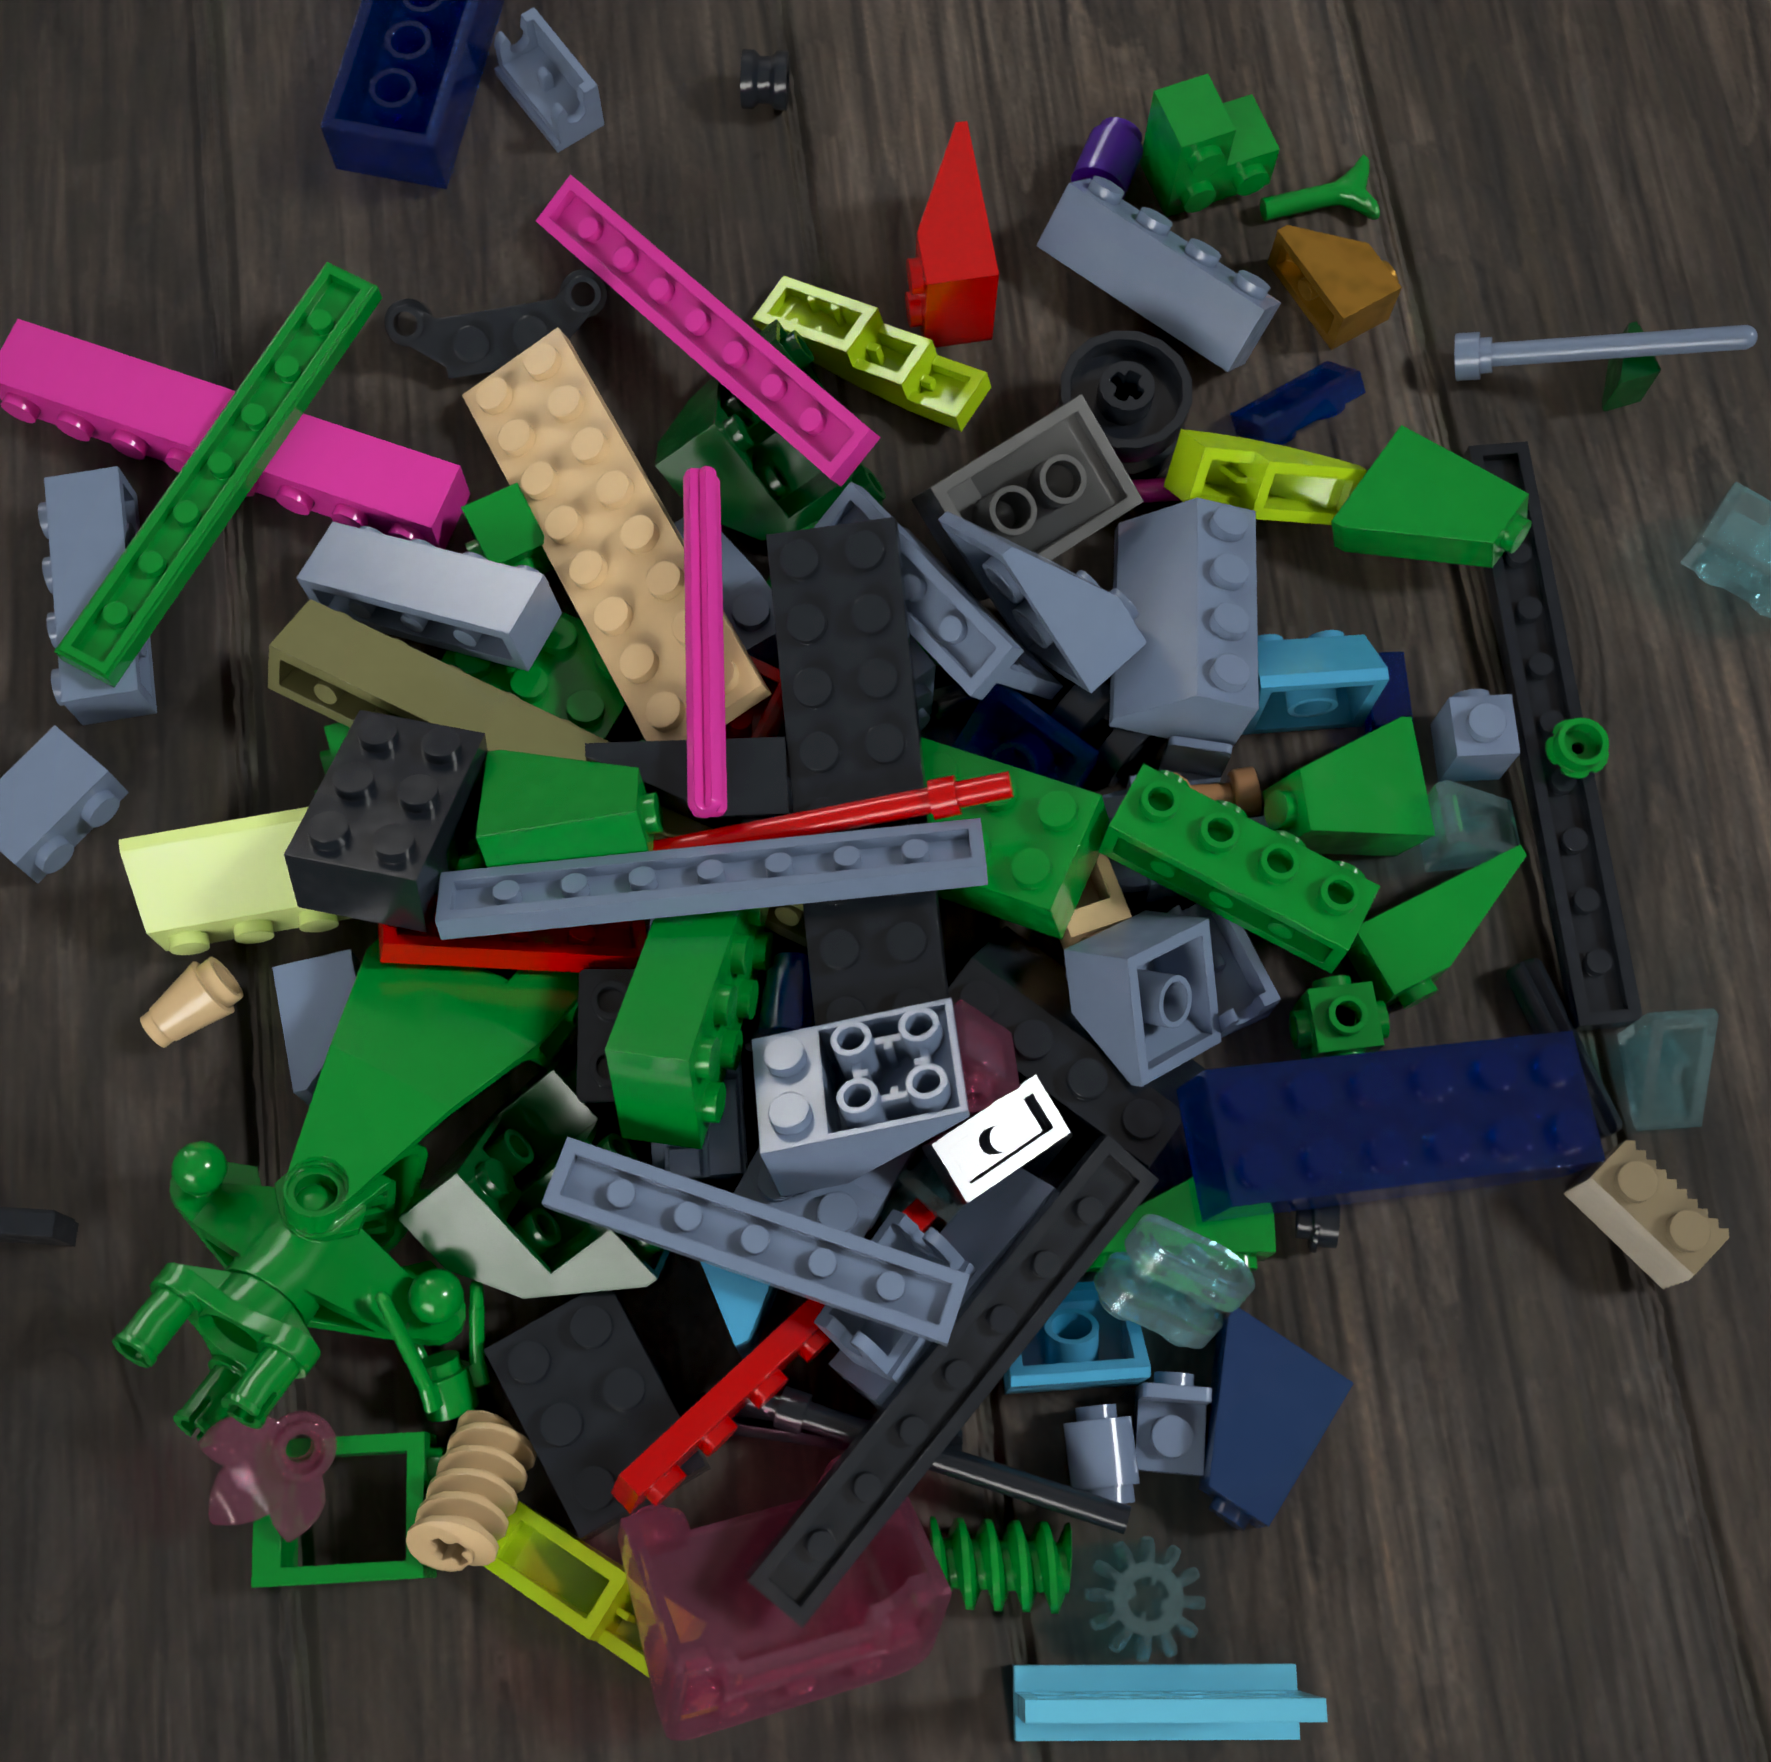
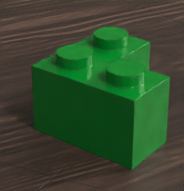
[1139,74,1280,217]

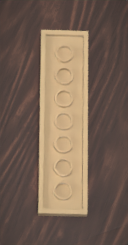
[462,327,771,741]

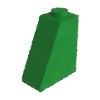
[1331,425,1532,568]
[1262,716,1436,856]
[476,750,663,868]

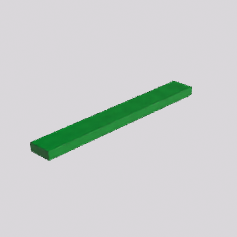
[54,262,382,688]

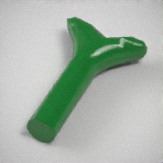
[1260,154,1380,221]

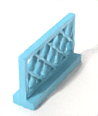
[1012,1663,1328,1741]

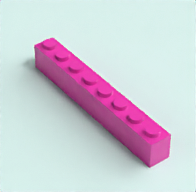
[0,319,470,549]

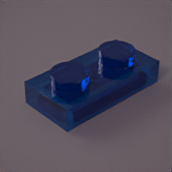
[1230,361,1366,445]

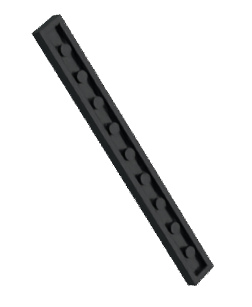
[1463,441,1644,1032]

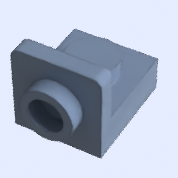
[1134,1371,1212,1476]

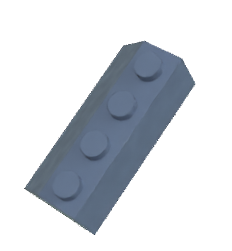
[1109,497,1259,748]

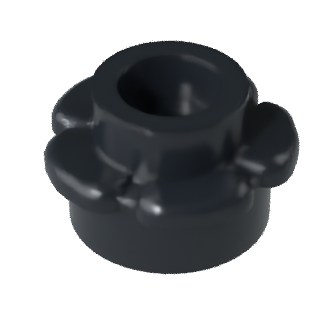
[1295,1186,1340,1253]

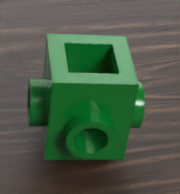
[1289,975,1390,1074]

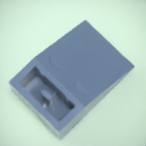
[752,997,970,1197]

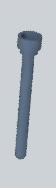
[1454,325,1758,381]

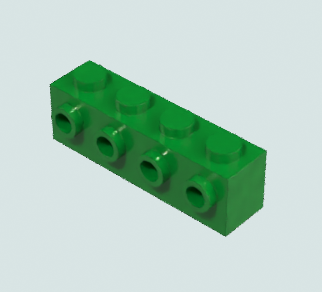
[1098,763,1380,974]

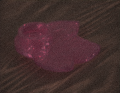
[199,1411,337,1542]

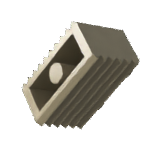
[1564,1140,1729,1290]

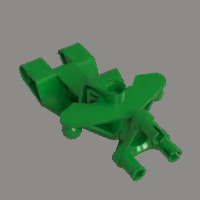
[112,938,579,1444]

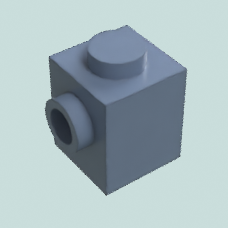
[1430,689,1520,782]

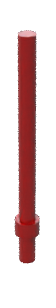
[653,771,1014,851]

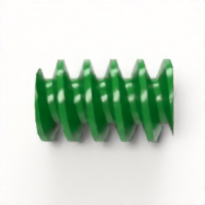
[927,1516,1072,1614]

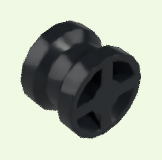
[740,49,790,111]

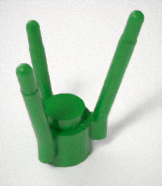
[375,1280,491,1422]

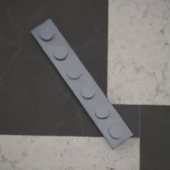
[542,1137,970,1347]

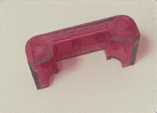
[617,1455,952,1741]

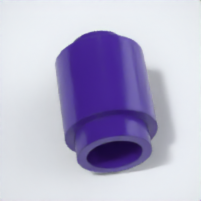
[1071,117,1143,200]

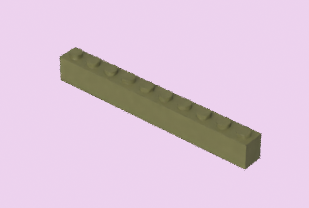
[268,599,807,948]

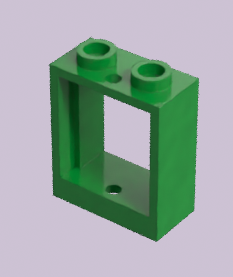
[251,1432,446,1588]

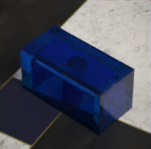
[1364,651,1414,734]

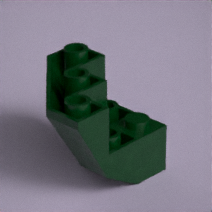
[655,319,886,541]
[398,1045,670,1299]

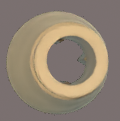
[140,957,244,1048]

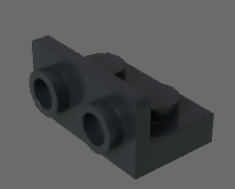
[576,969,635,1103]

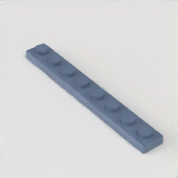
[435,818,988,940]

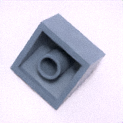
[1064,910,1222,1087]

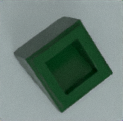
[1602,321,1661,411]

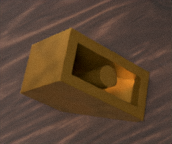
[1267,225,1402,350]

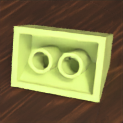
[119,807,351,955]

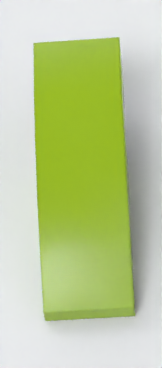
[1164,429,1367,525]
[484,1500,706,1685]

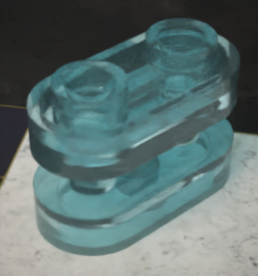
[1094,1214,1255,1349]

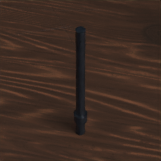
[742,1386,1131,1534]

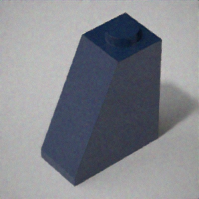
[1198,1305,1354,1532]

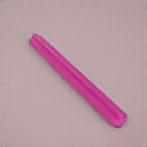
[683,465,727,819]

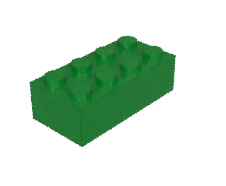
[921,737,1110,940]
[605,907,774,1149]

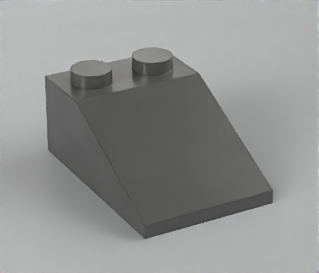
[911,394,1144,601]

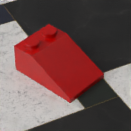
[905,121,999,348]

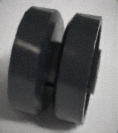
[1055,331,1192,480]

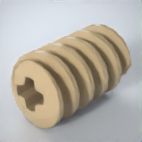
[406,1410,537,1572]

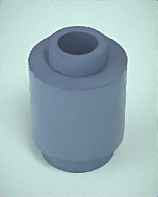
[1063,1404,1140,1504]

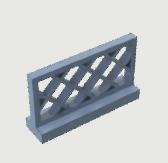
[814,482,1063,700]

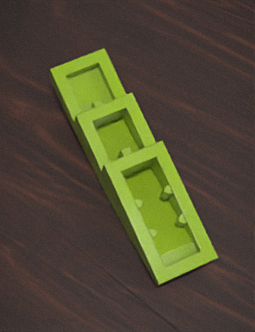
[752,276,991,432]

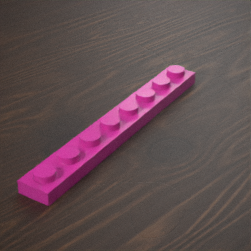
[536,174,881,487]

